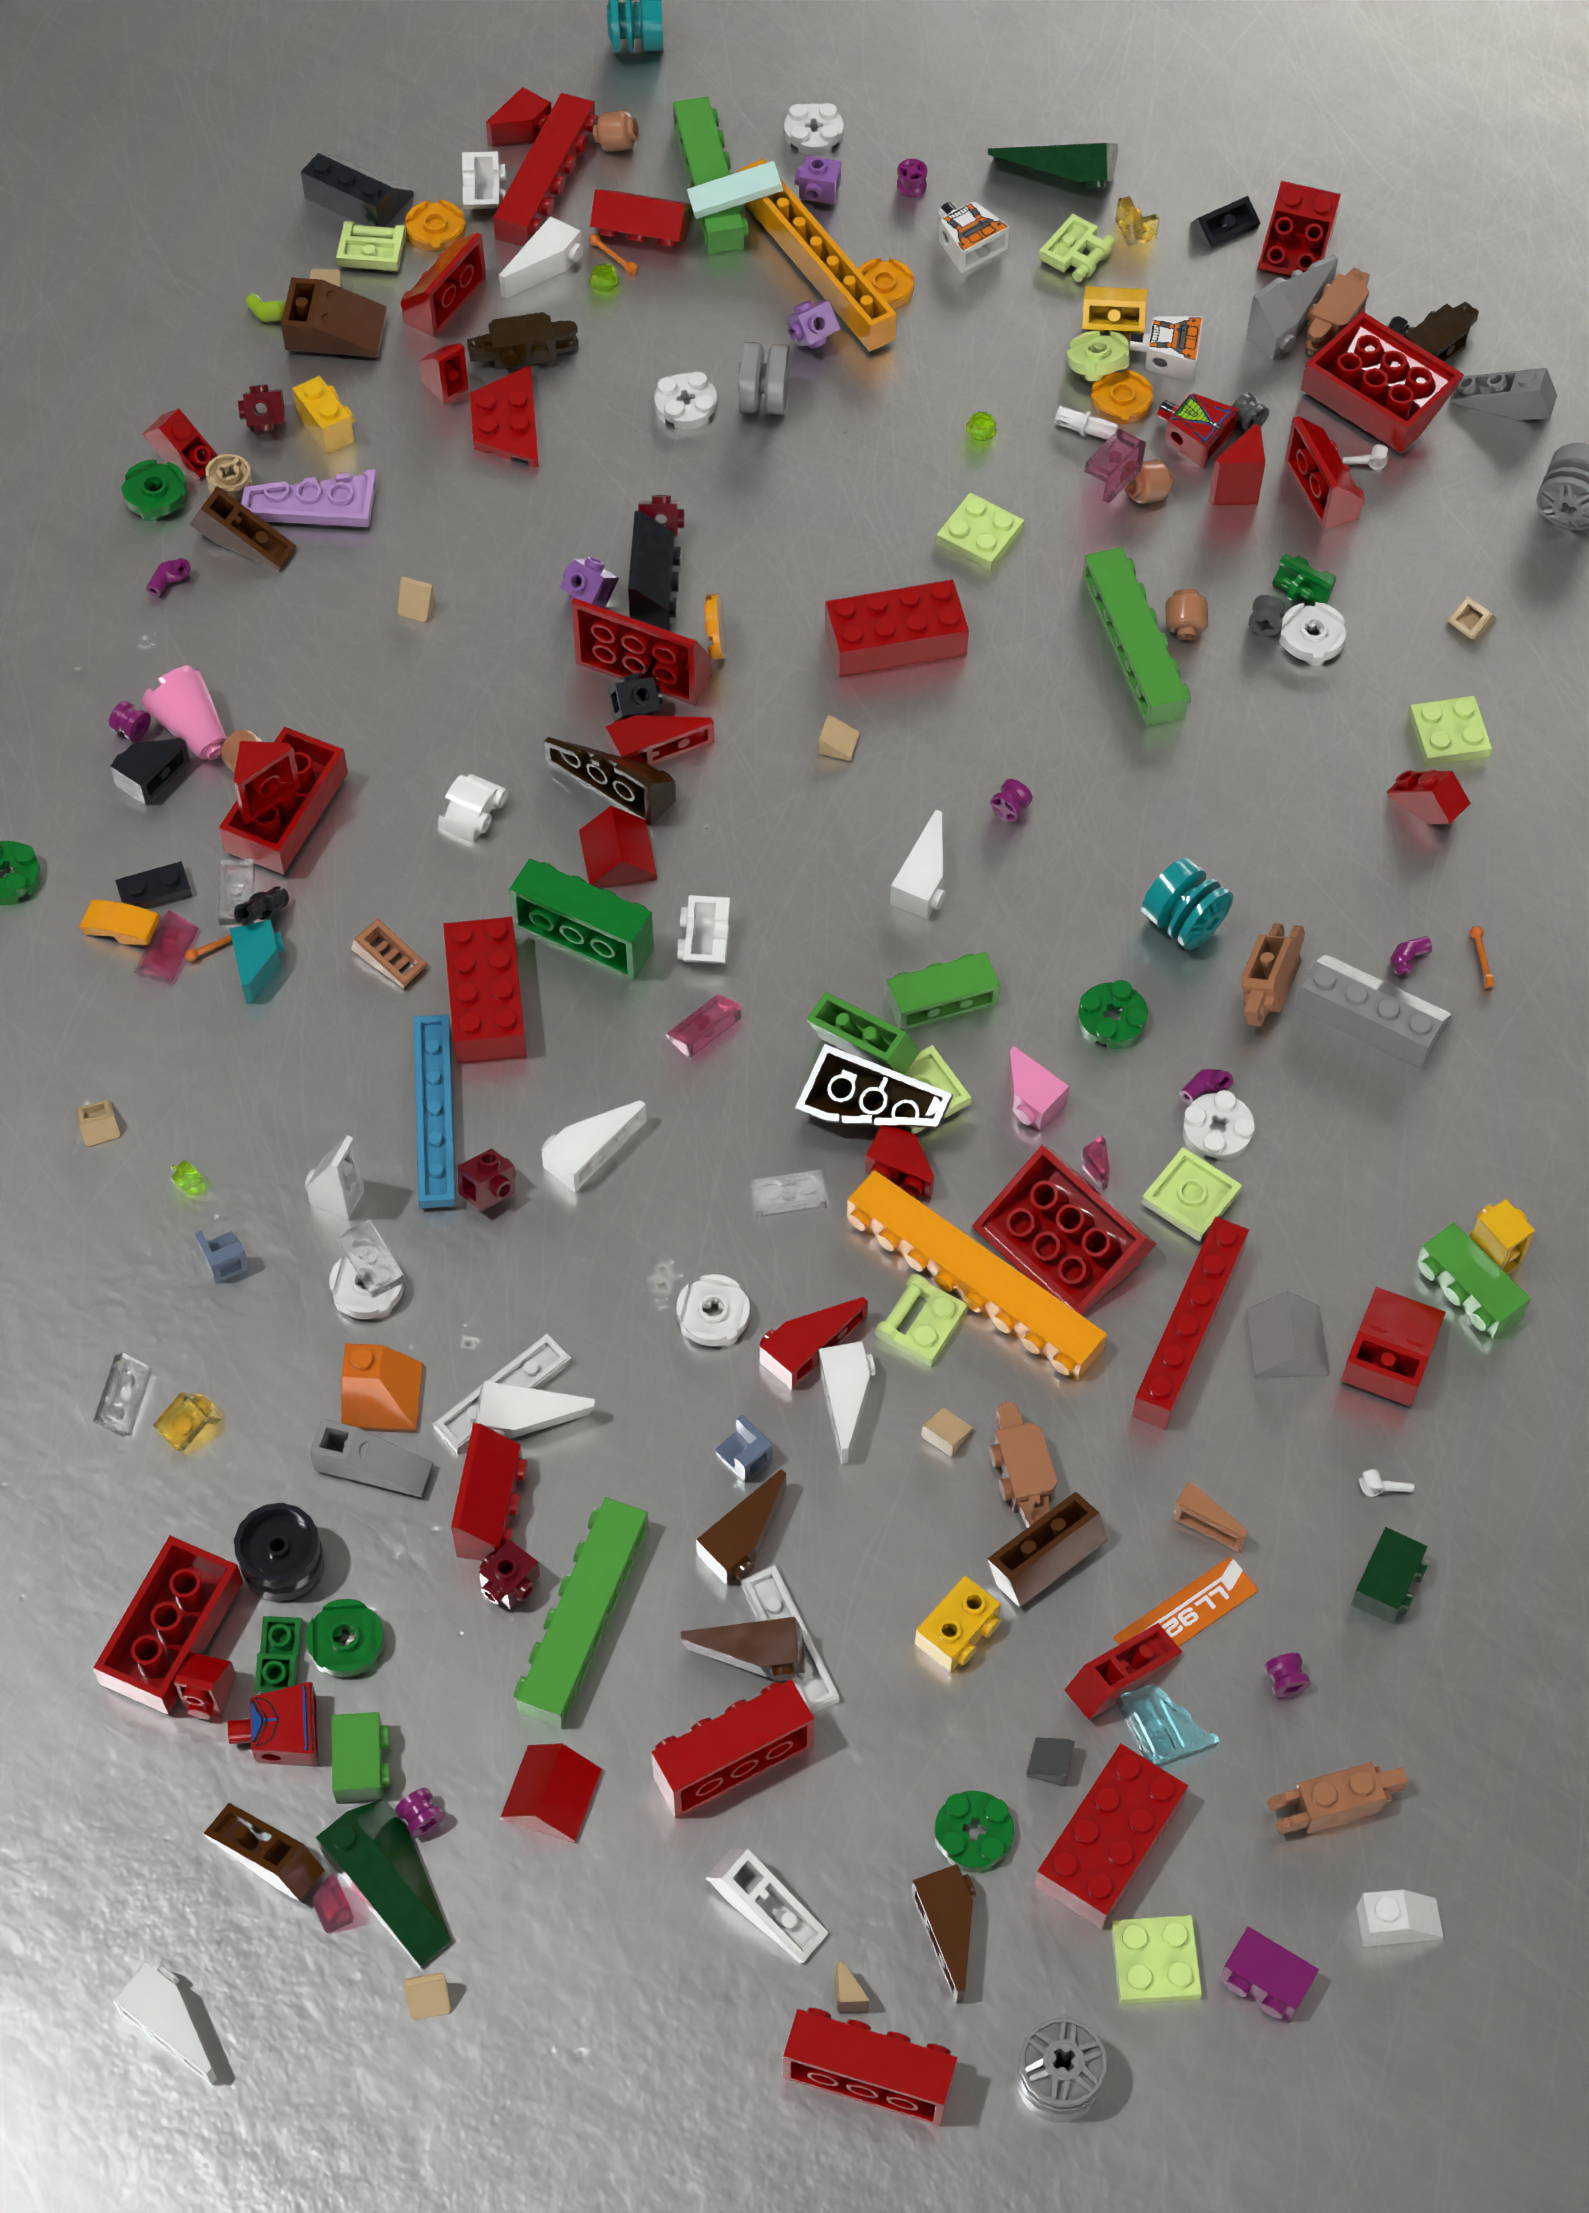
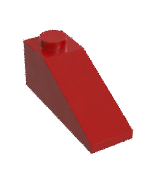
[605,715,714,765]
[759,1297,868,1390]
[1064,1623,1183,1720]

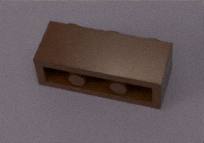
[987,1492,1108,1607]

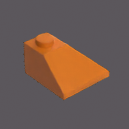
[341,1343,424,1433]

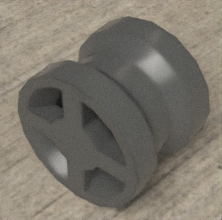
[1232,393,1269,432]
[1248,595,1285,636]

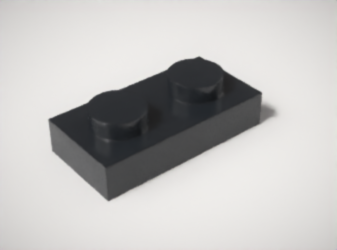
[115,861,192,909]

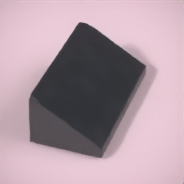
[1190,196,1261,247]

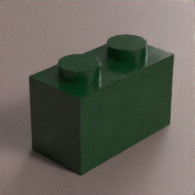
[1350,1527,1429,1624]

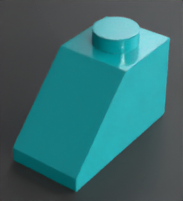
[229,920,285,1004]

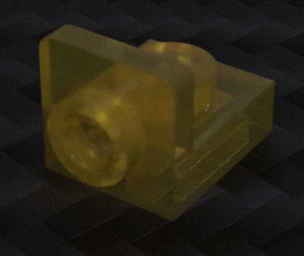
[1115,196,1160,246]
[153,1392,221,1451]

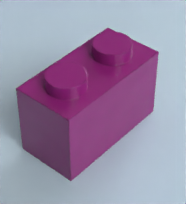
[1220,1926,1319,2021]

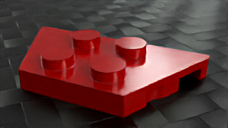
[470,366,539,468]

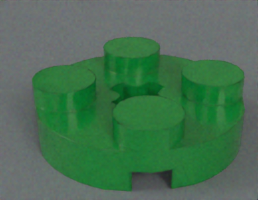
[121,460,187,521]
[0,841,41,905]
[1077,980,1148,1049]
[305,1599,384,1677]
[934,1791,1014,1873]

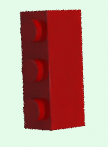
[590,189,694,247]
[400,232,486,337]
[1285,416,1365,530]
[451,1423,528,1561]

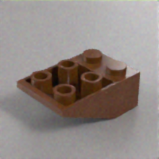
[281,277,387,357]

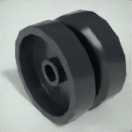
[234,1503,324,1602]

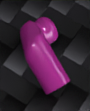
[146,558,191,597]
[1390,936,1432,975]
[1180,1069,1233,1104]

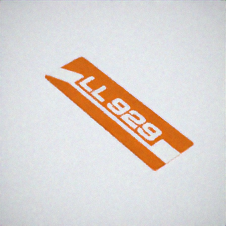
[1113,1557,1258,1647]

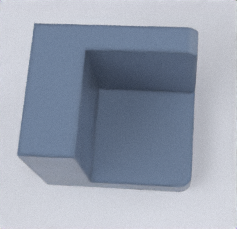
[194,1231,250,1283]
[716,1415,772,1482]

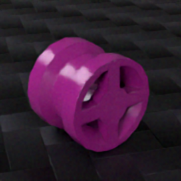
[897,159,928,198]
[109,700,151,742]
[990,779,1033,822]
[1264,1652,1311,1698]
[395,1787,445,1838]

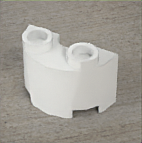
[462,151,506,209]
[438,773,508,843]
[677,895,730,965]

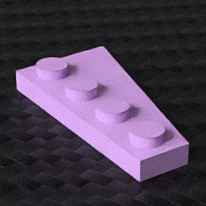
[241,469,377,527]

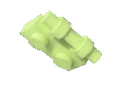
[1039,214,1115,282]

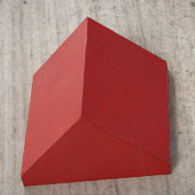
[1208,424,1266,506]
[233,741,301,825]
[579,806,657,888]
[500,1743,602,1843]

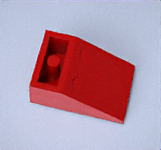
[1257,181,1341,277]
[1341,1287,1446,1407]

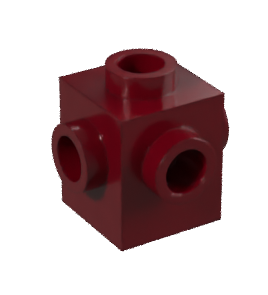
[238,384,286,432]
[638,495,684,537]
[457,1148,516,1211]
[479,1539,540,1609]

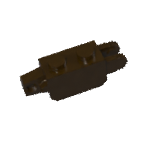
[1403,301,1479,363]
[467,312,579,369]

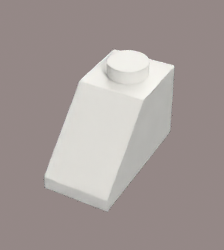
[1356,1889,1443,1947]

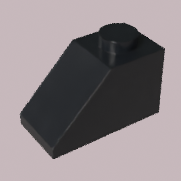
[110,738,190,805]

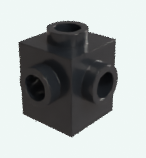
[608,674,663,722]

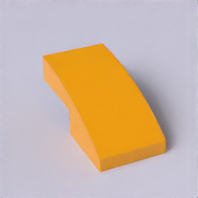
[79,899,161,945]

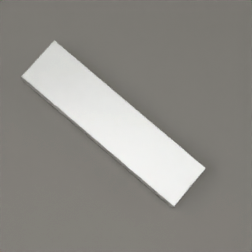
[433,1334,572,1454]
[740,1565,840,1714]

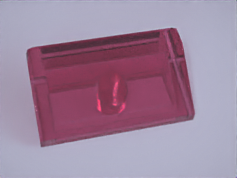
[134,910,199,985]
[666,994,741,1059]

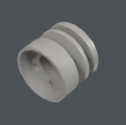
[1536,443,1589,530]
[1016,2018,1107,2122]

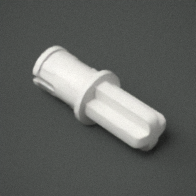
[1054,405,1118,441]

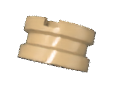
[206,454,252,502]

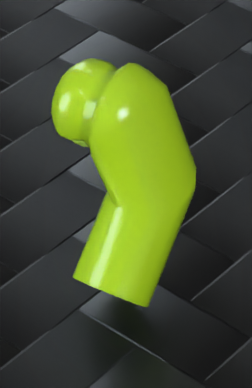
[245,293,286,323]

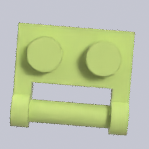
[336,221,407,271]
[874,1273,968,1367]

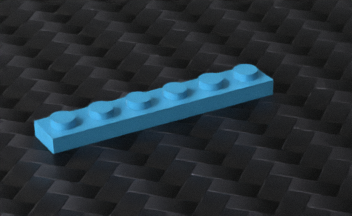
[414,1014,456,1208]

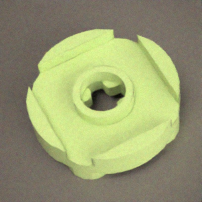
[1067,330,1130,381]

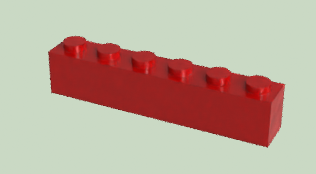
[493,93,599,247]
[1131,1216,1249,1430]

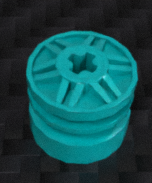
[607,0,663,53]
[1141,857,1234,950]

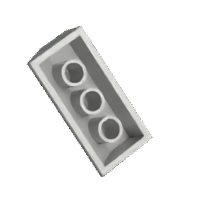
[1295,954,1452,1069]

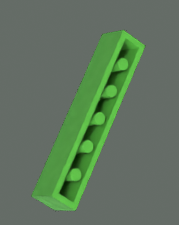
[673,97,749,254]
[1083,547,1191,727]
[514,1497,649,1729]

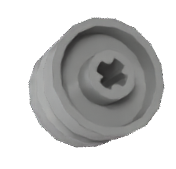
[738,341,790,416]

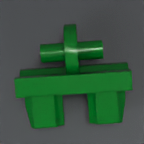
[1272,554,1336,606]

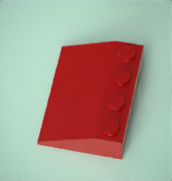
[1301,311,1464,454]
[571,598,712,706]
[972,1144,1157,1316]

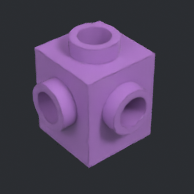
[795,155,841,205]
[785,300,841,349]
[560,556,619,607]

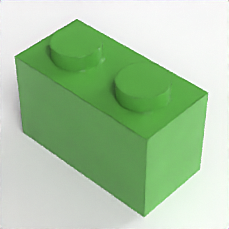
[332,1712,391,1804]

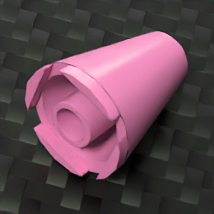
[142,665,227,760]

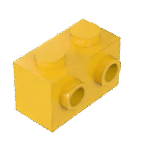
[1082,286,1148,333]
[292,375,355,455]
[1469,1199,1535,1274]
[915,1575,1001,1672]

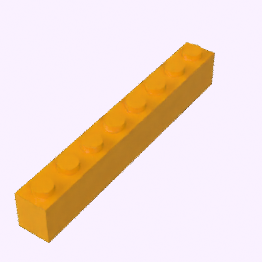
[737,158,897,352]
[847,1170,1107,1381]

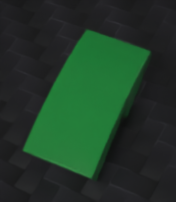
[254,1616,303,1693]

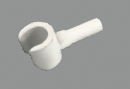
[1343,445,1388,471]
[1359,1469,1414,1498]

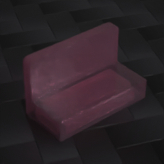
[1084,429,1146,504]

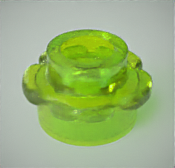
[589,263,619,292]
[966,412,997,441]
[170,1160,203,1193]

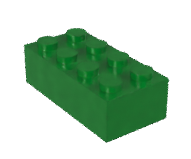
[509,858,654,980]

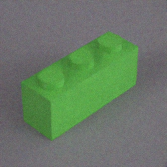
[886,952,1000,1030]
[806,991,921,1075]
[1417,1222,1531,1339]

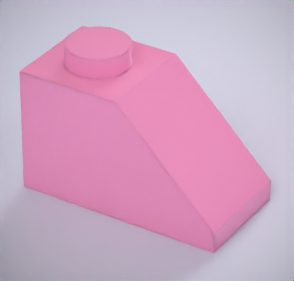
[1008,1046,1069,1131]

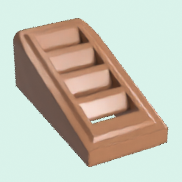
[351,918,428,988]
[1173,1481,1248,1553]

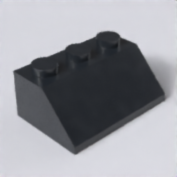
[301,153,414,227]
[628,511,681,631]

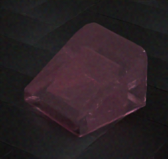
[1081,1135,1110,1190]
[312,1875,354,1933]

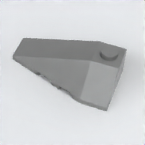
[1246,254,1338,359]

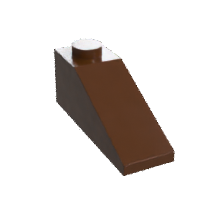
[190,486,297,571]
[696,1469,786,1586]
[681,1617,805,1681]
[203,1803,325,1902]
[911,1864,976,2004]

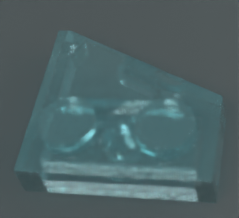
[1116,1684,1219,1767]

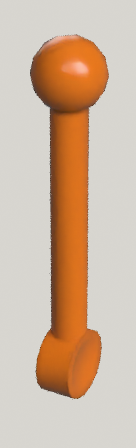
[589,234,637,276]
[185,925,243,962]
[1470,926,1494,988]

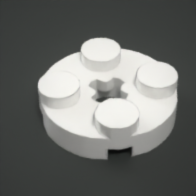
[784,103,844,156]
[654,371,717,430]
[1279,602,1347,666]
[1183,1090,1255,1162]
[329,1247,404,1319]
[676,1274,750,1346]

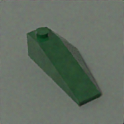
[988,143,1118,188]
[316,1799,452,1969]

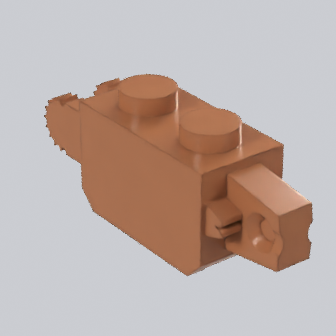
[1305,268,1370,356]
[1241,923,1305,1026]
[989,1401,1058,1528]
[1267,1762,1409,1834]

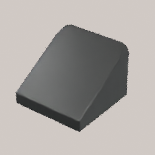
[1026,1737,1075,1785]

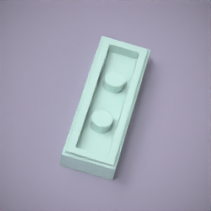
[687,161,783,219]

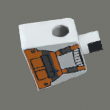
[938,202,1010,274]
[1129,316,1203,383]

